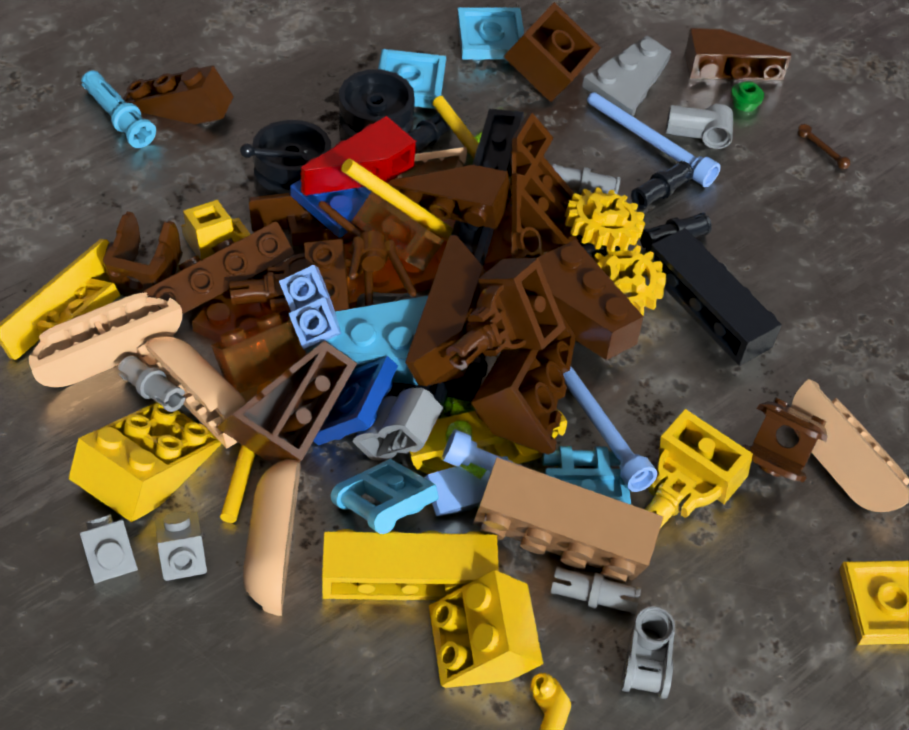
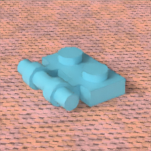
[542,446,631,505]

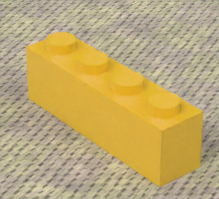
[322,529,499,601]

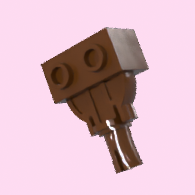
[230,239,350,313]
[446,258,566,370]

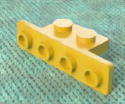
[0,238,120,360]

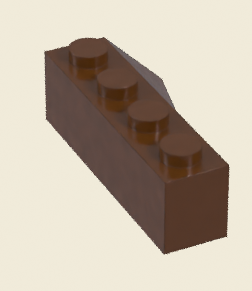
[471,310,576,455]

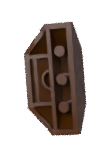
[405,235,486,386]

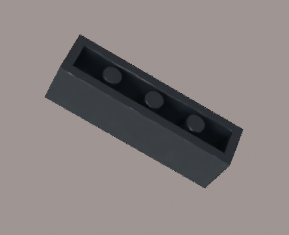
[650,228,782,366]

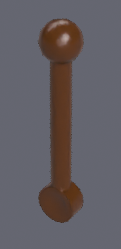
[797,124,850,170]

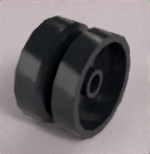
[339,69,415,140]
[252,120,331,196]

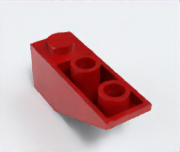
[301,116,416,196]

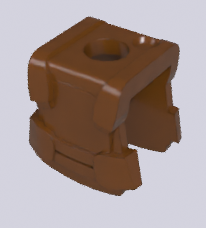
[103,211,183,297]
[741,397,828,483]

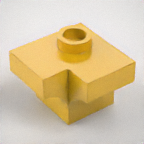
[181,199,250,260]

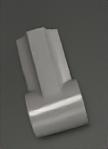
[665,104,733,149]

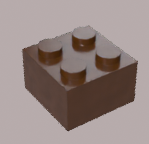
[503,2,601,102]

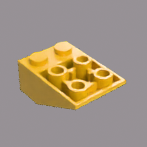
[68,402,222,523]

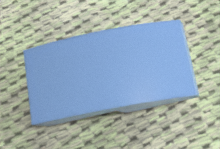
[279,265,341,351]
[424,456,509,516]

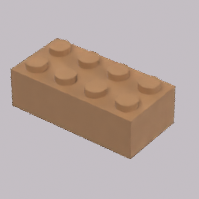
[473,457,664,583]

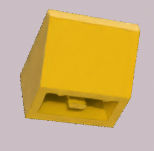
[429,569,543,688]

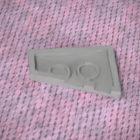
[582,36,671,116]

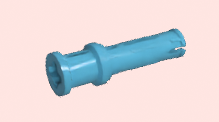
[81,70,156,148]

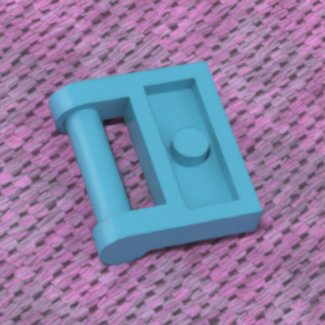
[331,459,439,534]

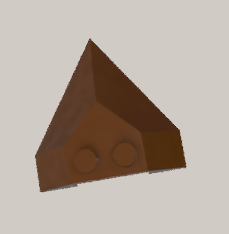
[509,112,596,259]

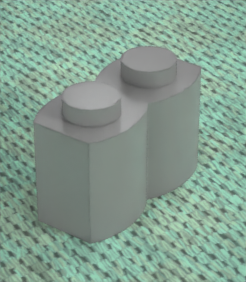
[352,388,443,461]

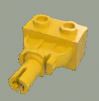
[644,409,753,529]

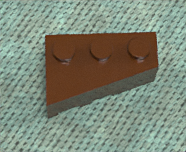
[537,239,644,360]
[216,341,357,465]

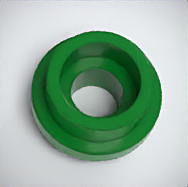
[731,81,764,112]

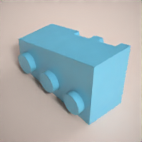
[306,296,428,385]

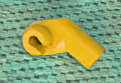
[530,673,571,730]

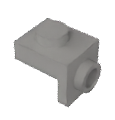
[155,511,207,581]
[80,515,138,584]

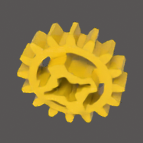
[565,188,645,252]
[594,245,666,316]

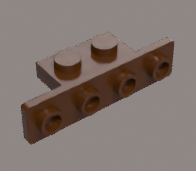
[248,182,394,247]
[142,222,294,315]

